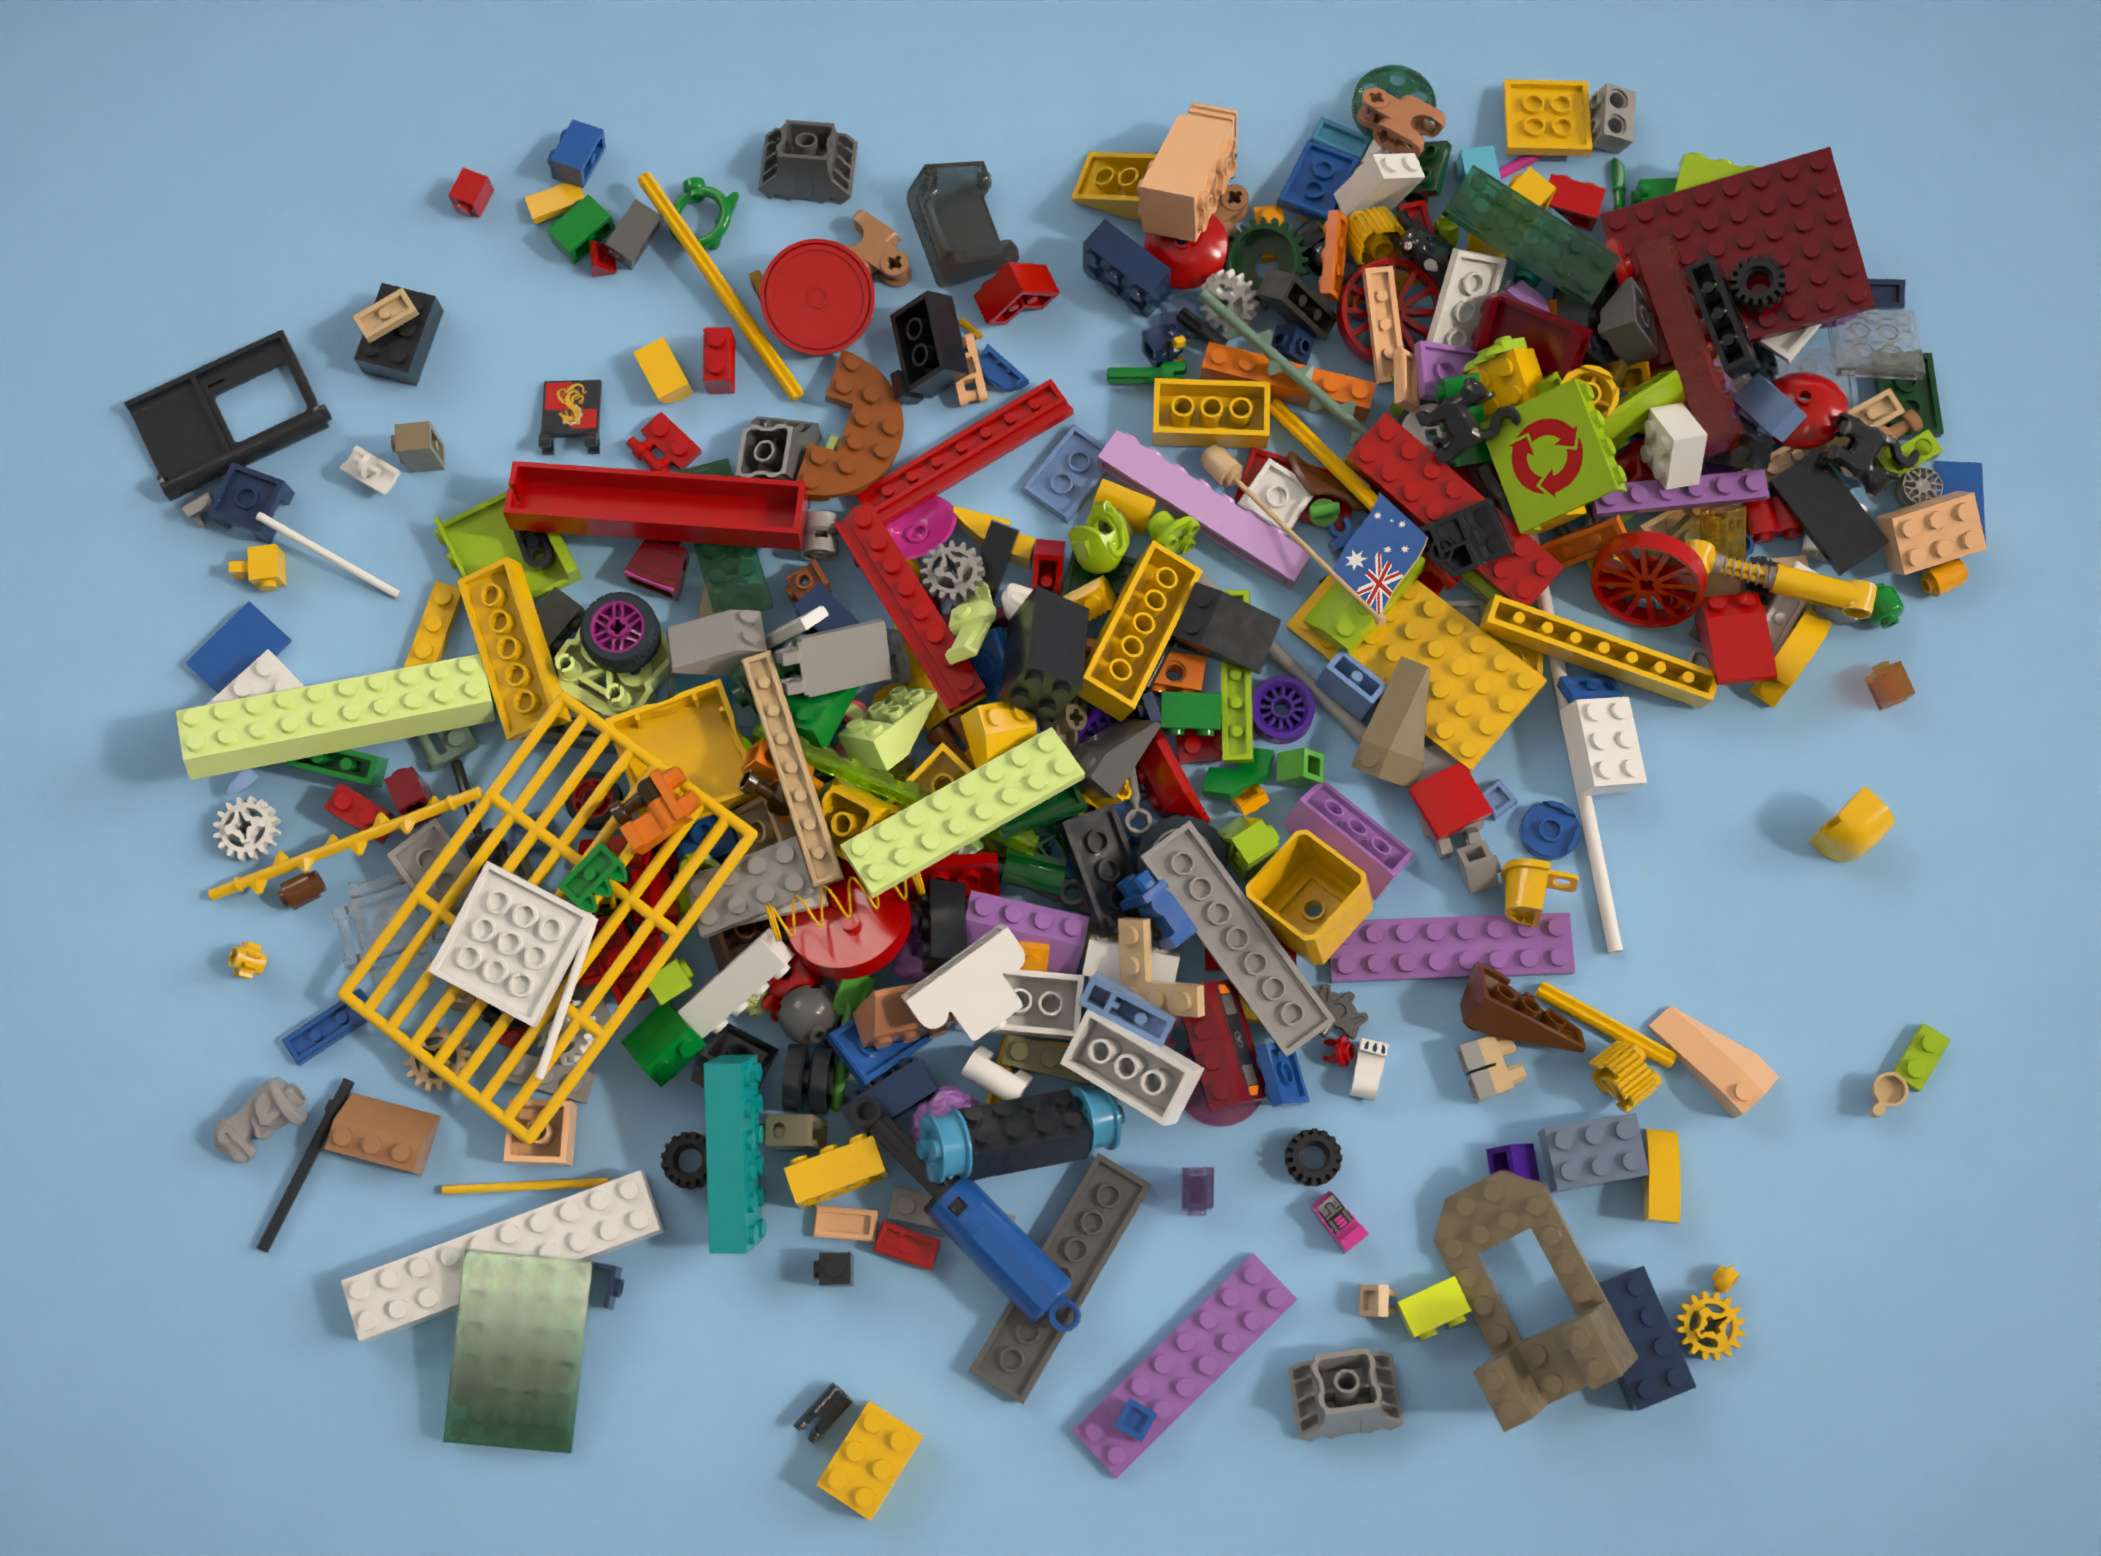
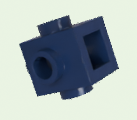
[1271,322,1316,366]

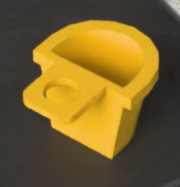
[1501,858,1579,928]

